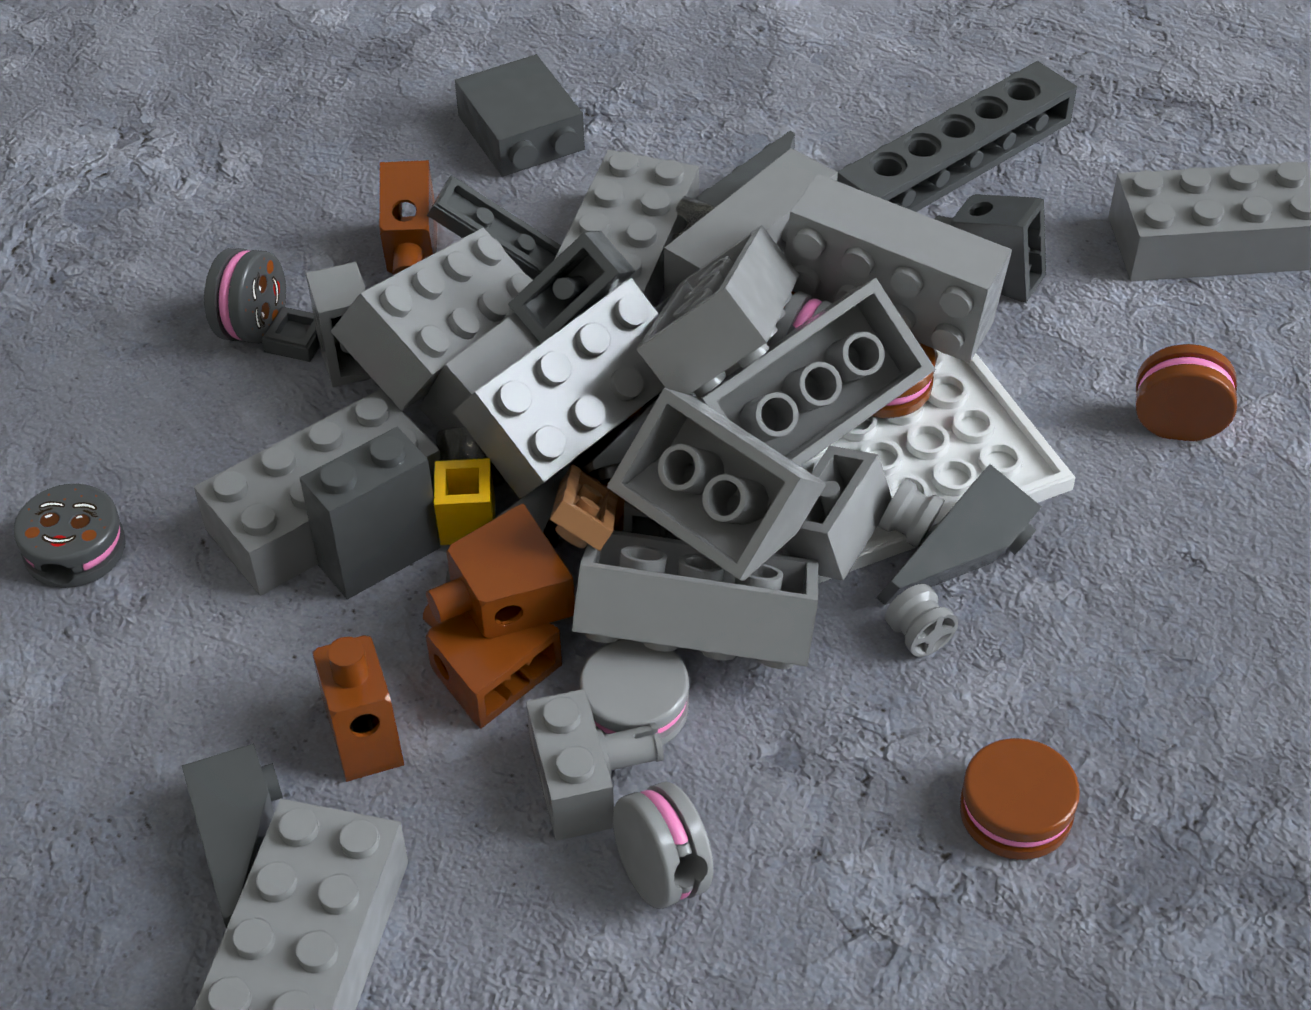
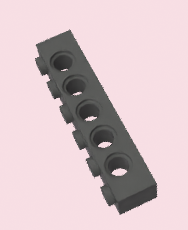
[837,61,1077,212]

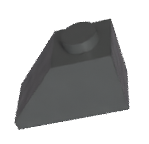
[508,231,635,343]

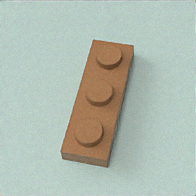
[550,464,618,551]

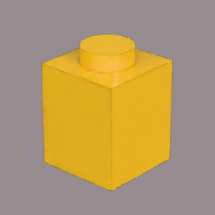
[434,458,495,545]

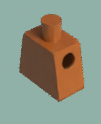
[379,160,438,275]
[426,503,575,639]
[423,604,562,729]
[312,635,404,782]

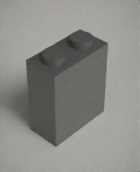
[455,54,585,177]
[299,426,441,600]

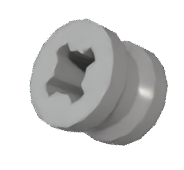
[878,478,945,548]
[885,584,959,657]

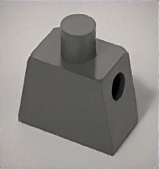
[935,194,1046,303]

